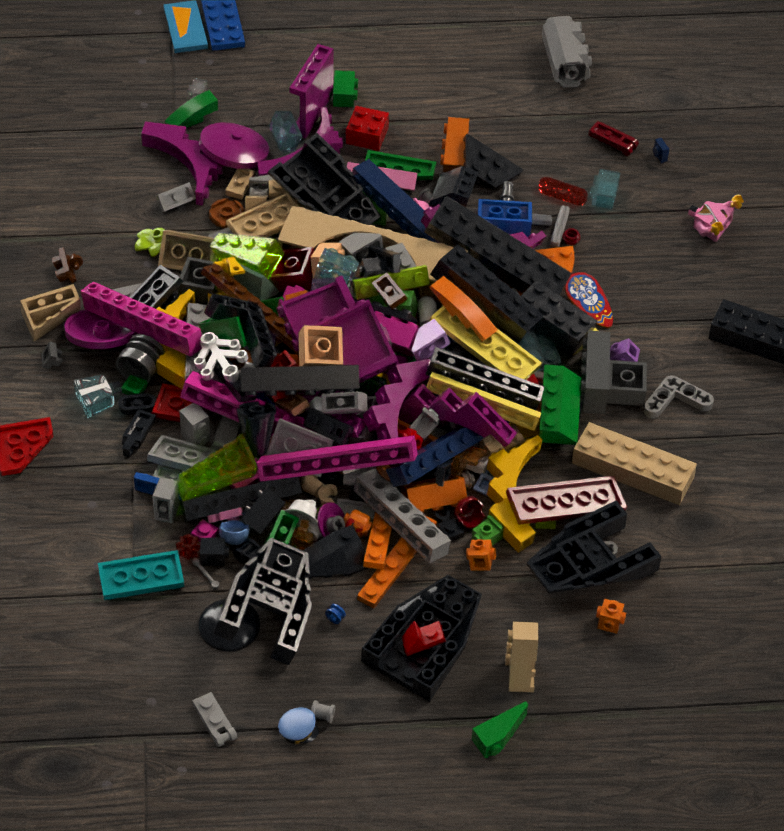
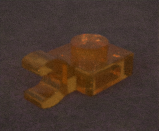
[292,519,313,550]

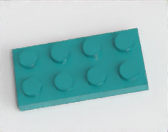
[98,550,185,600]

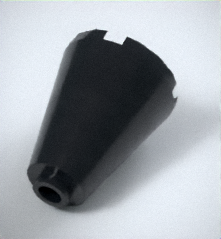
[237,401,276,458]

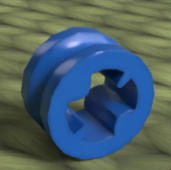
[325,604,346,624]

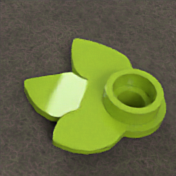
[135,228,165,257]

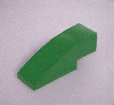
[165,90,218,128]

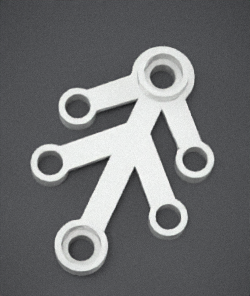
[194,332,248,383]

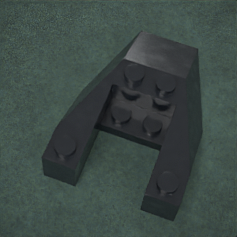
[527,500,662,593]
[213,538,312,665]

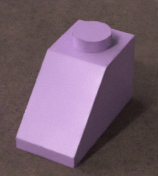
[412,319,450,361]

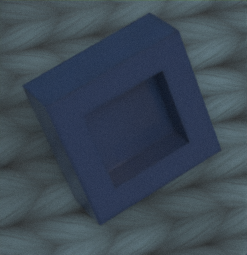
[653,138,669,163]

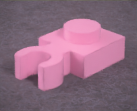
[207,507,243,523]

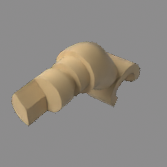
[299,475,338,505]

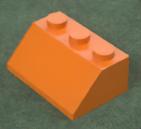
[399,474,467,513]

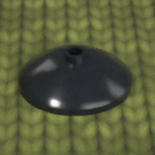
[199,599,260,651]

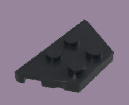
[463,134,524,190]

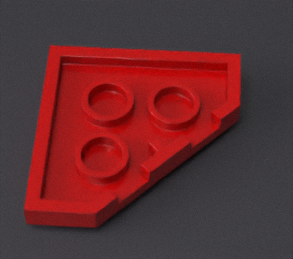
[0,417,54,476]

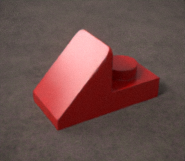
[402,621,446,656]

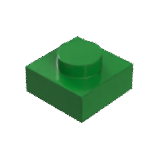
[121,375,148,395]

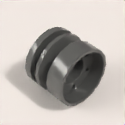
[115,334,165,383]

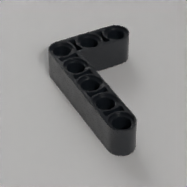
[204,294,277,367]

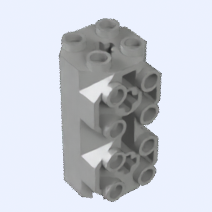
[542,16,592,88]

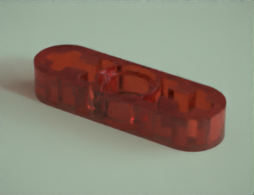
[538,177,588,206]

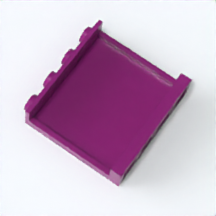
[289,44,334,138]
[276,276,355,351]
[308,299,399,393]

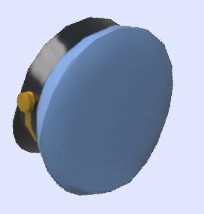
[278,707,319,744]

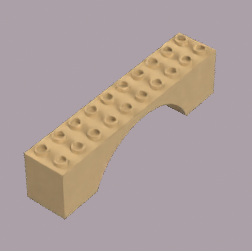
[278,206,468,303]

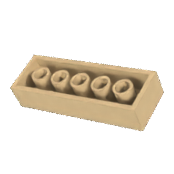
[572,422,697,505]

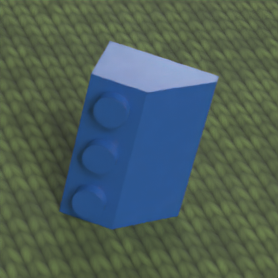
[478,199,532,237]

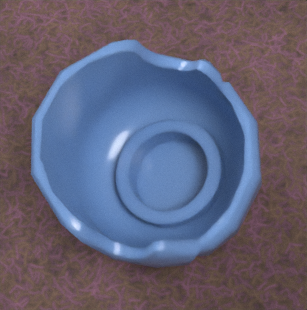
[219,520,249,545]

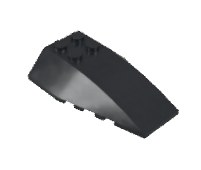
[267,133,380,225]

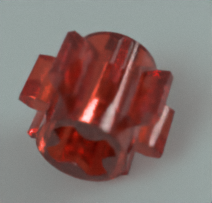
[176,534,201,559]

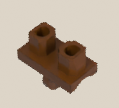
[52,247,83,283]

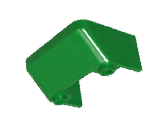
[198,297,284,350]

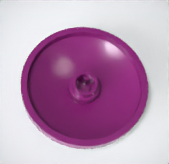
[199,122,269,169]
[64,309,139,349]

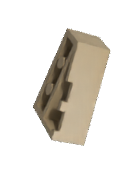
[20,284,80,341]

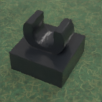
[317,472,343,488]

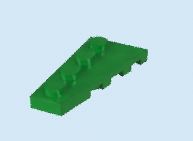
[365,150,436,180]

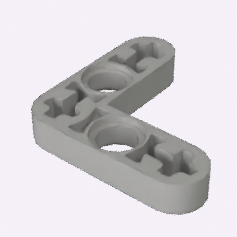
[644,376,714,418]

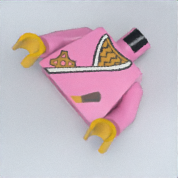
[688,195,744,242]

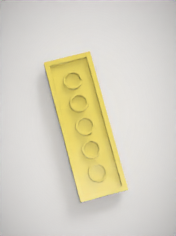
[430,306,542,380]

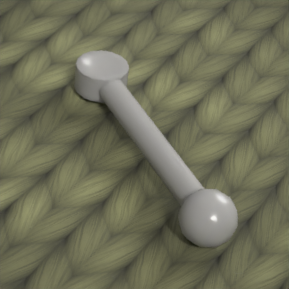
[192,558,219,590]

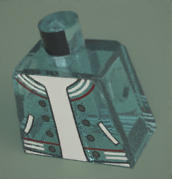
[73,375,122,418]

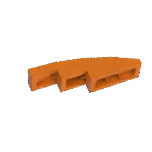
[429,276,498,342]

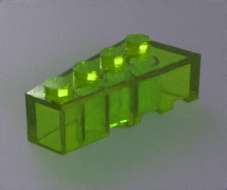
[210,233,284,279]
[176,433,258,501]

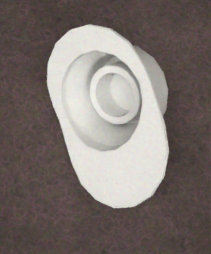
[276,499,318,528]

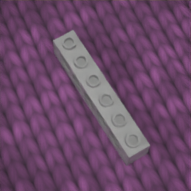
[354,468,451,563]

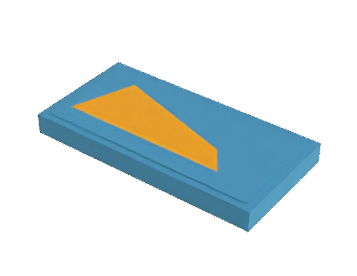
[163,0,208,53]

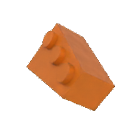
[440,117,469,172]

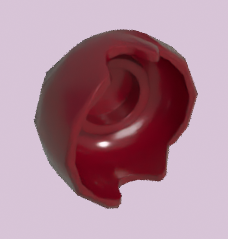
[454,496,485,528]

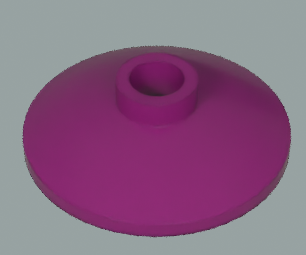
[317,503,345,537]

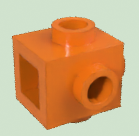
[466,539,496,571]
[596,599,626,634]

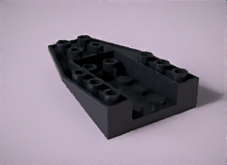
[361,575,482,702]

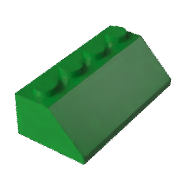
[539,365,581,445]

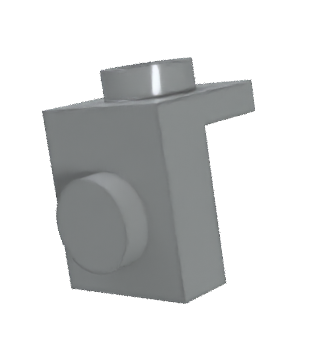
[409,407,439,441]

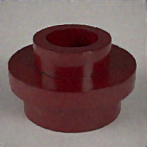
[562,228,580,245]

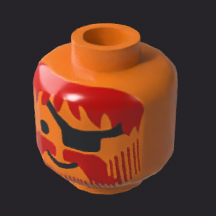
[343,509,373,538]

